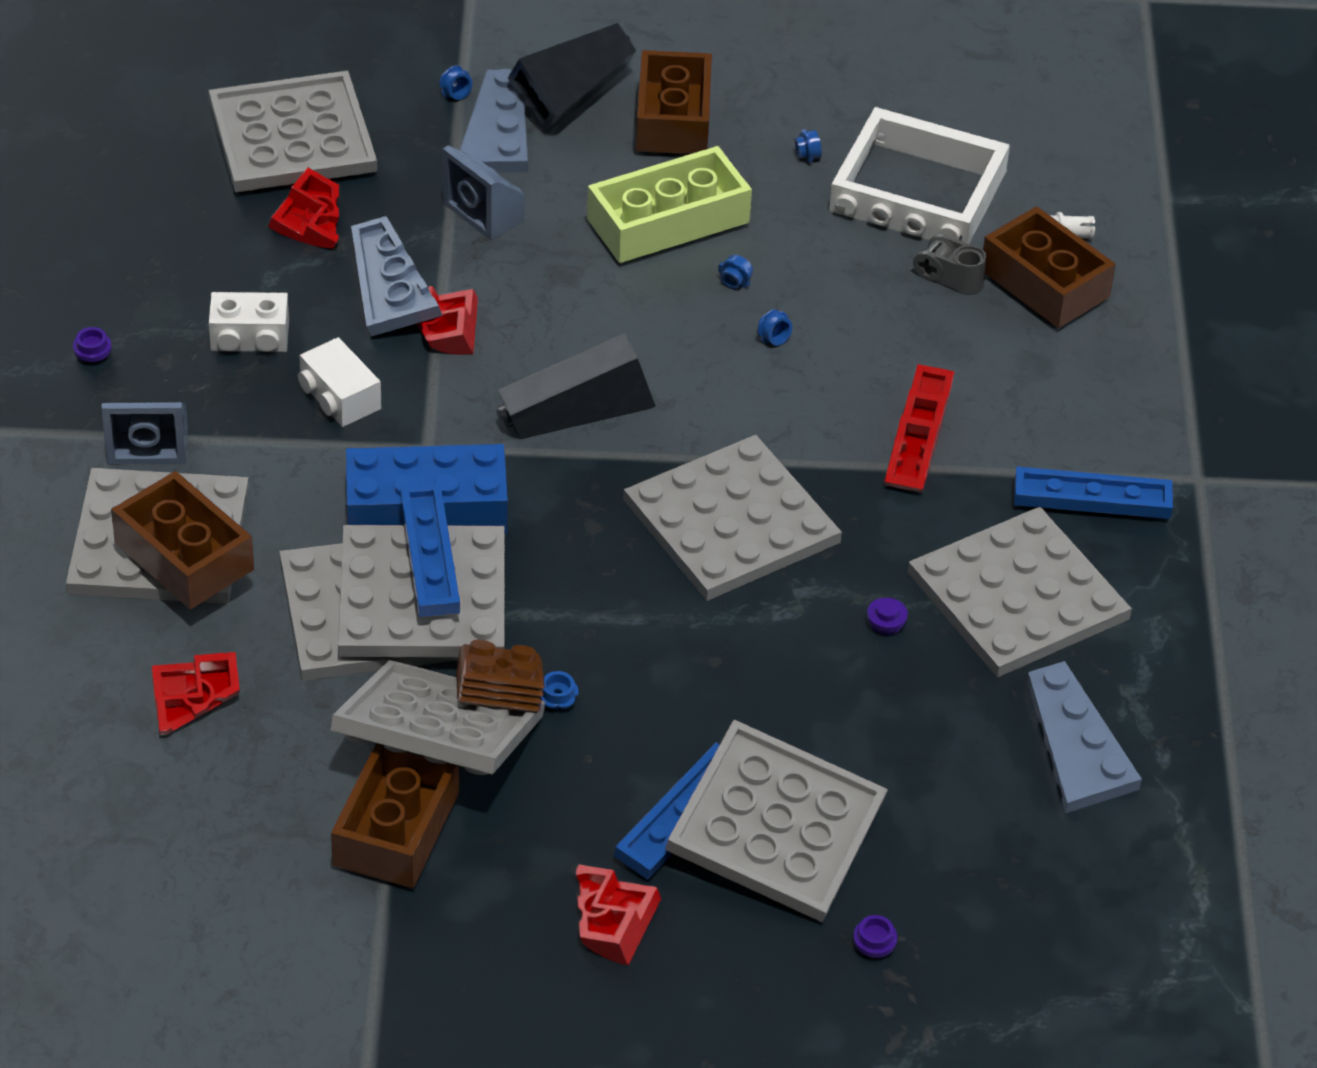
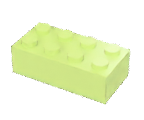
[587,146,752,263]

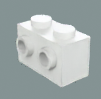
[209,292,289,352]

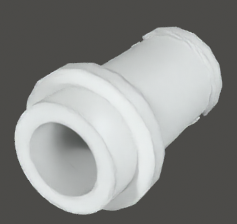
[1050,212,1095,239]

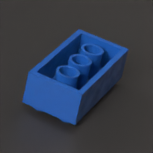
[346,444,508,534]

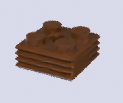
[456,640,545,713]

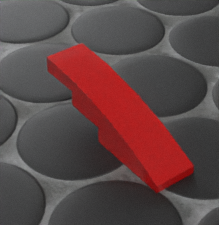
[884,364,955,493]

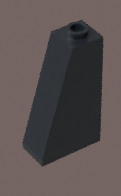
[508,23,636,134]
[497,332,656,439]

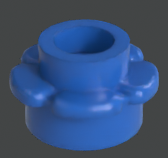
[439,66,472,100]
[794,129,822,164]
[718,255,753,289]
[757,309,793,345]
[542,671,578,709]

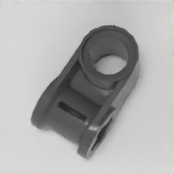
[913,233,986,295]

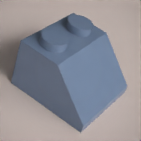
[443,145,525,240]
[101,402,188,464]

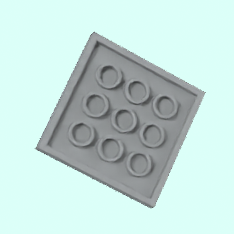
[209,71,377,192]
[623,435,842,601]
[66,468,249,604]
[907,507,1132,678]
[338,525,504,657]
[280,543,459,681]
[331,660,545,775]
[665,720,888,922]

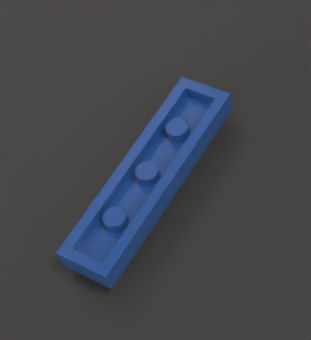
[1014,466,1173,519]
[400,484,460,617]
[614,742,720,880]

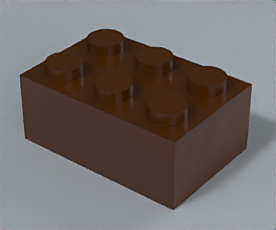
[636,50,712,155]
[983,206,1116,328]
[111,470,254,610]
[331,743,459,889]

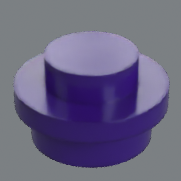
[73,327,112,362]
[867,598,908,635]
[853,915,897,957]

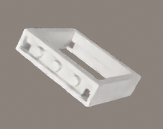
[829,107,1010,244]

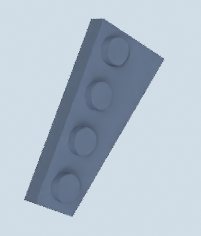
[460,69,528,172]
[351,216,443,336]
[1027,661,1142,813]

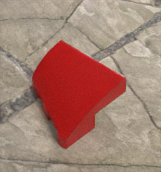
[268,167,339,249]
[416,286,478,355]
[151,652,240,736]
[576,865,661,966]

